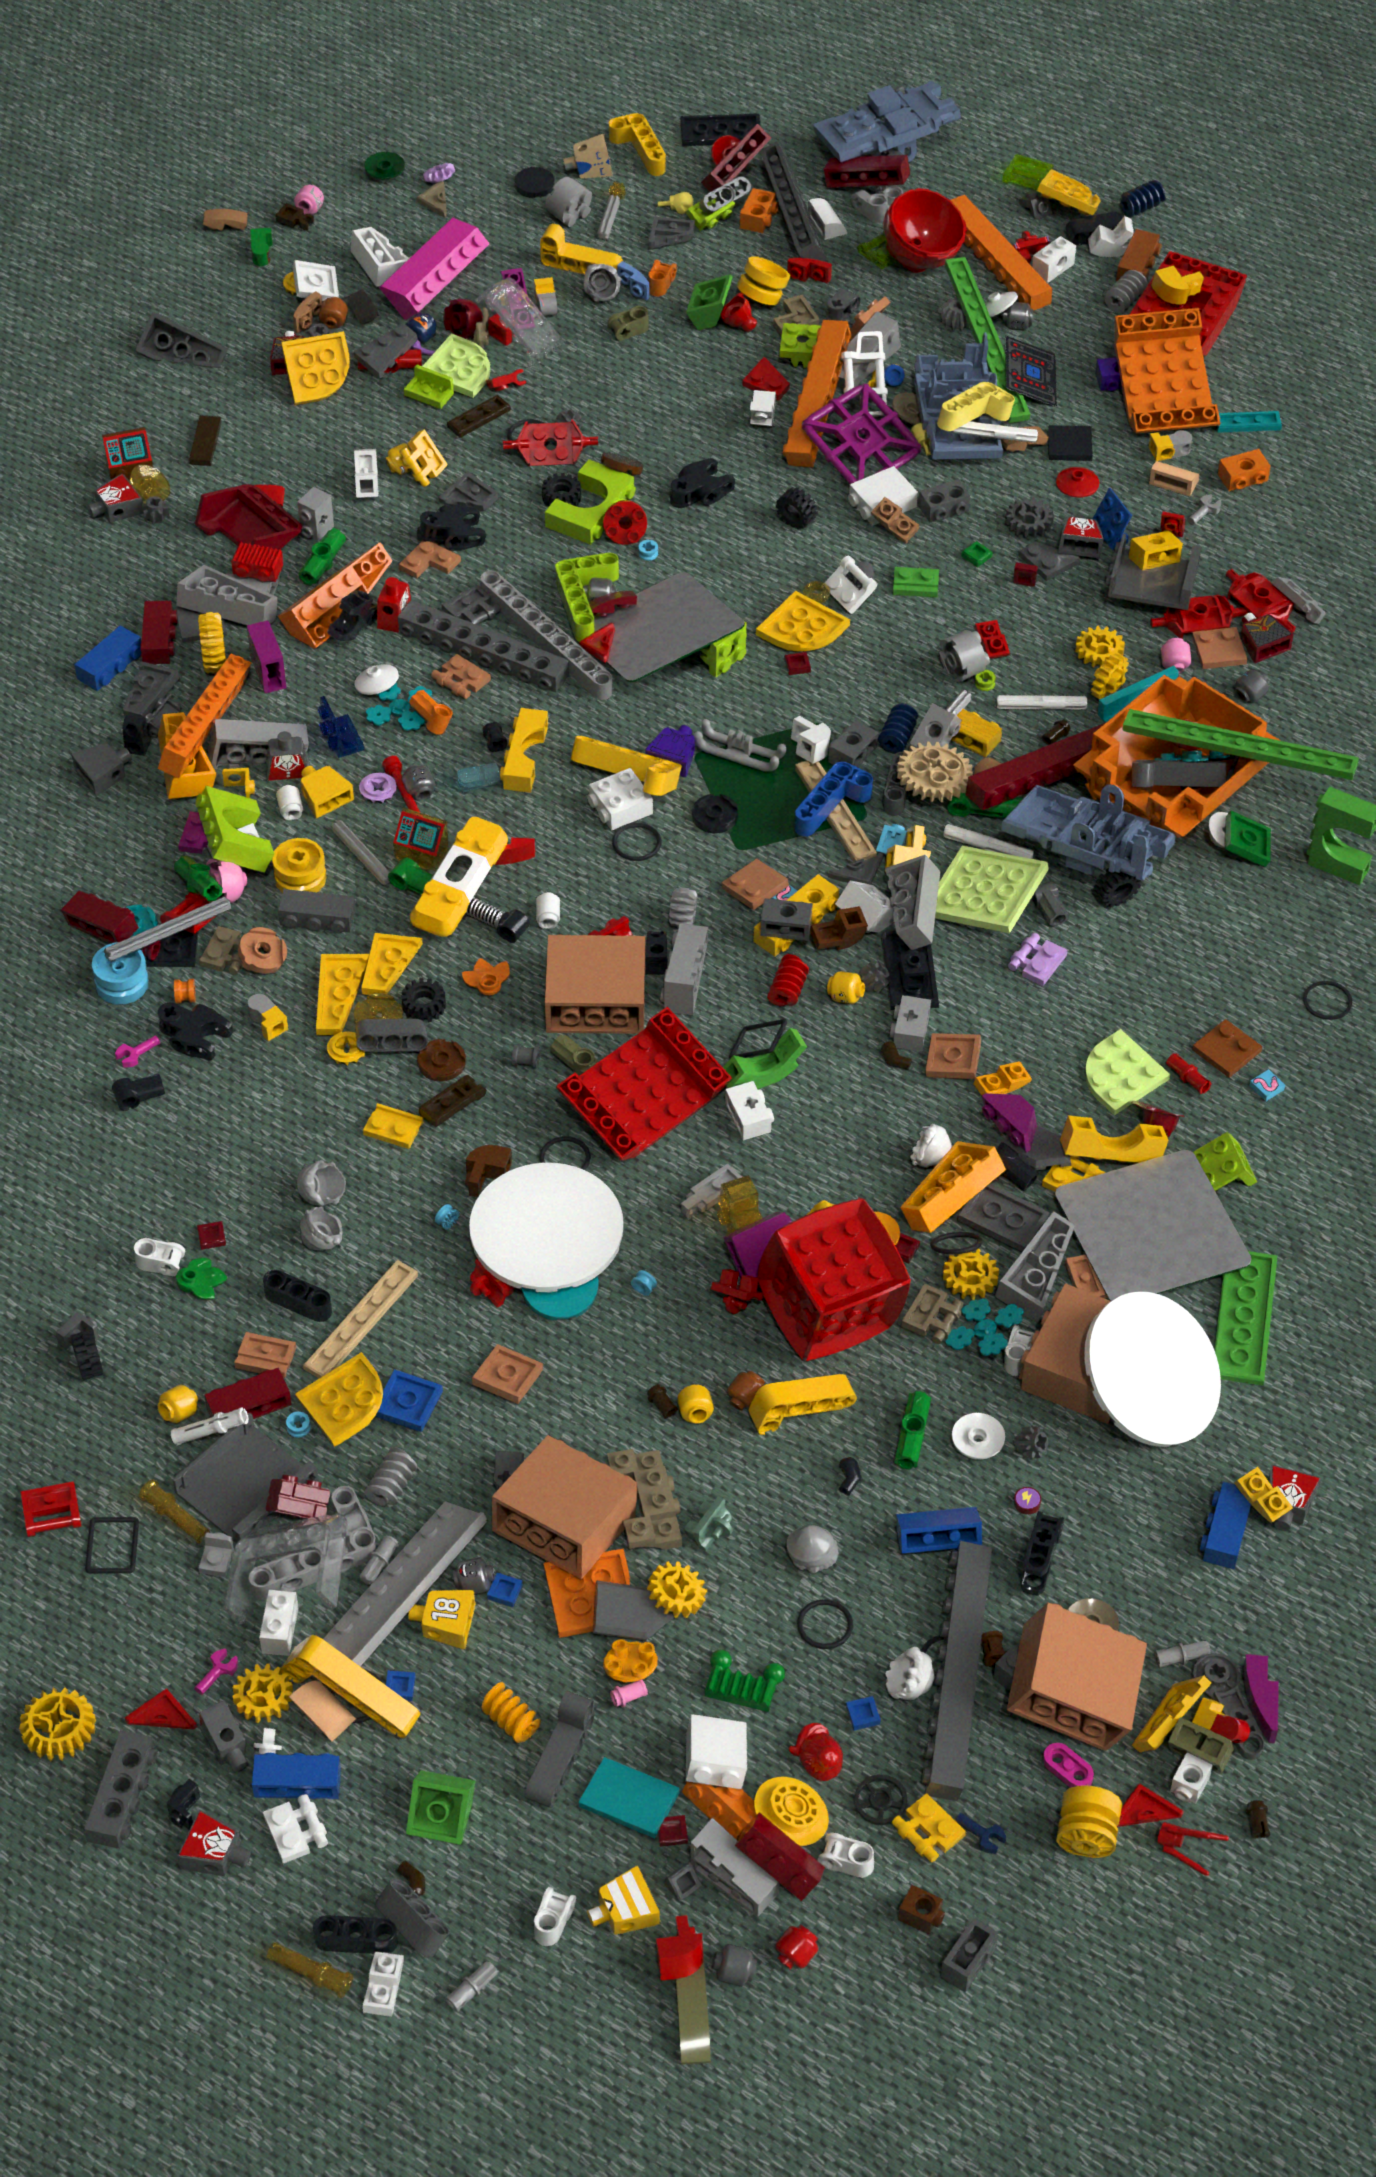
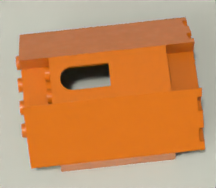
[1073,675,1281,838]

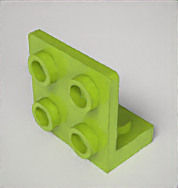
[1193,1131,1257,1191]

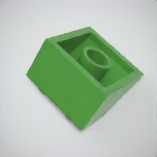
[686,274,733,330]
[406,1770,476,1845]

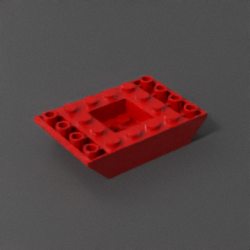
[1129,251,1247,356]

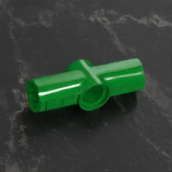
[298,528,346,586]
[174,856,223,901]
[894,1391,931,1470]

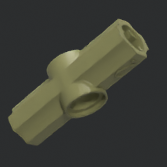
[550,1035,599,1076]

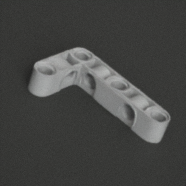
[249,1486,376,1600]

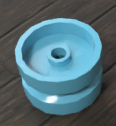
[92,942,149,1004]

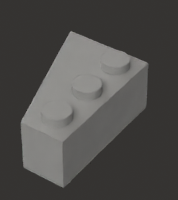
[691,1818,780,1917]

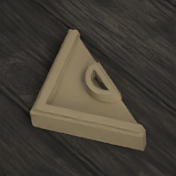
[417,180,447,218]

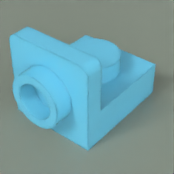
[876,824,907,856]

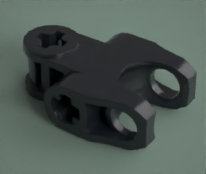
[670,458,735,508]
[417,505,486,550]
[327,590,377,641]
[158,1002,233,1061]
[1021,1511,1065,1596]

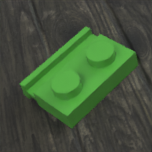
[893,567,939,597]

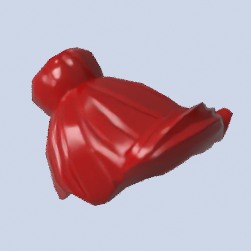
[720,292,757,332]
[789,1723,843,1781]

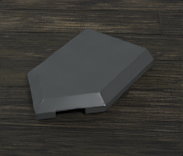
[998,1124,1071,1171]
[593,1580,674,1641]

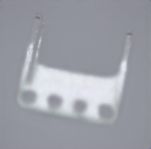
[474,277,564,367]
[225,1513,348,1624]

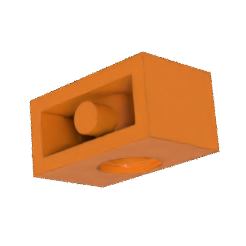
[1218,449,1271,491]

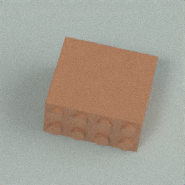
[545,935,646,1034]
[1019,1283,1111,1424]
[492,1435,637,1579]
[1007,1602,1147,1751]

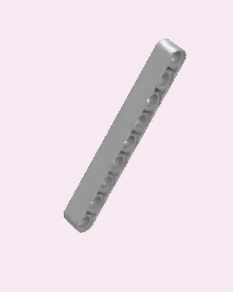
[481,571,613,700]

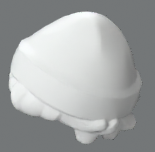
[910,1124,952,1168]
[885,1647,935,1700]

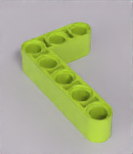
[555,553,619,642]

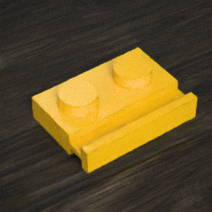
[363,1103,424,1149]

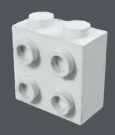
[587,768,653,830]

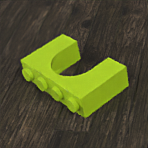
[545,459,636,545]
[196,786,274,873]

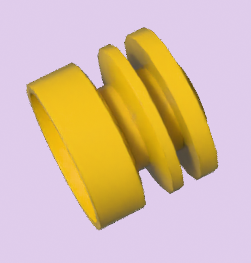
[1056,1786,1122,1858]

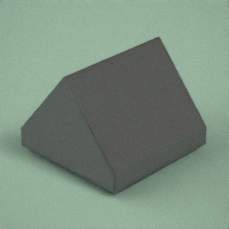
[664,1862,702,1902]

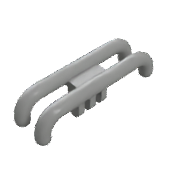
[694,719,786,772]

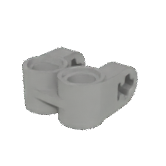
[851,185,904,223]

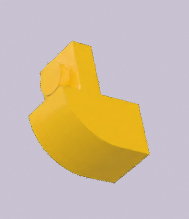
[1152,266,1204,304]
[885,825,931,872]

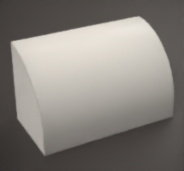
[808,198,847,240]

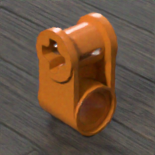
[648,259,677,296]

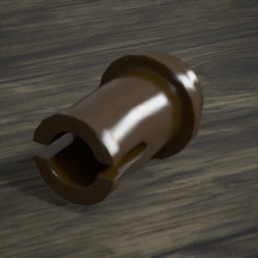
[1042,719,1071,745]
[647,1384,678,1419]
[1245,1800,1270,1839]

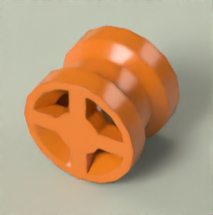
[174,979,196,1004]

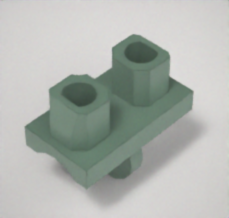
[685,1497,733,1551]

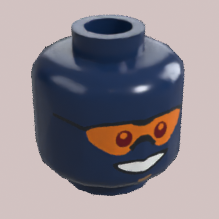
[406,313,437,345]

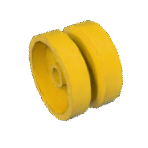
[737,256,790,305]
[272,838,327,893]

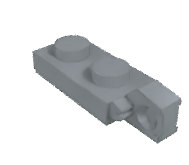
[1272,577,1326,624]
[681,1164,745,1218]

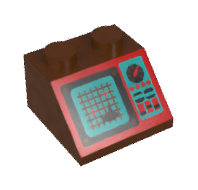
[102,427,154,481]

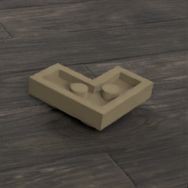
[773,294,820,337]

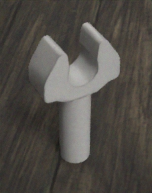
[1188,494,1221,525]

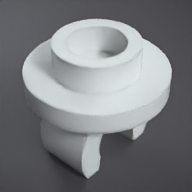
[254,1728,282,1754]

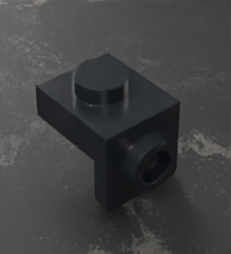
[167,1778,200,1830]

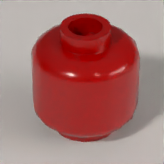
[776,1924,818,1970]

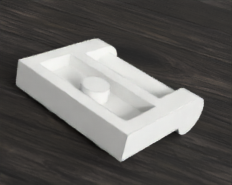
[823,556,877,614]

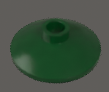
[364,152,405,179]

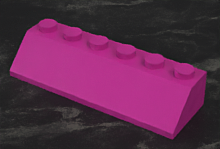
[379,218,490,320]

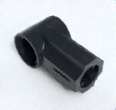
[112,1074,165,1111]
[996,1142,1039,1190]

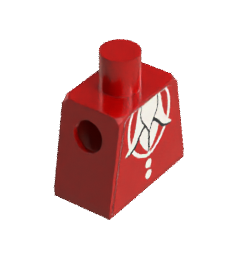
[377,577,411,633]

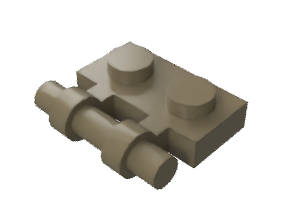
[199,926,243,974]
[901,1284,964,1344]

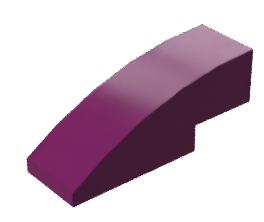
[1243,1654,1279,1743]

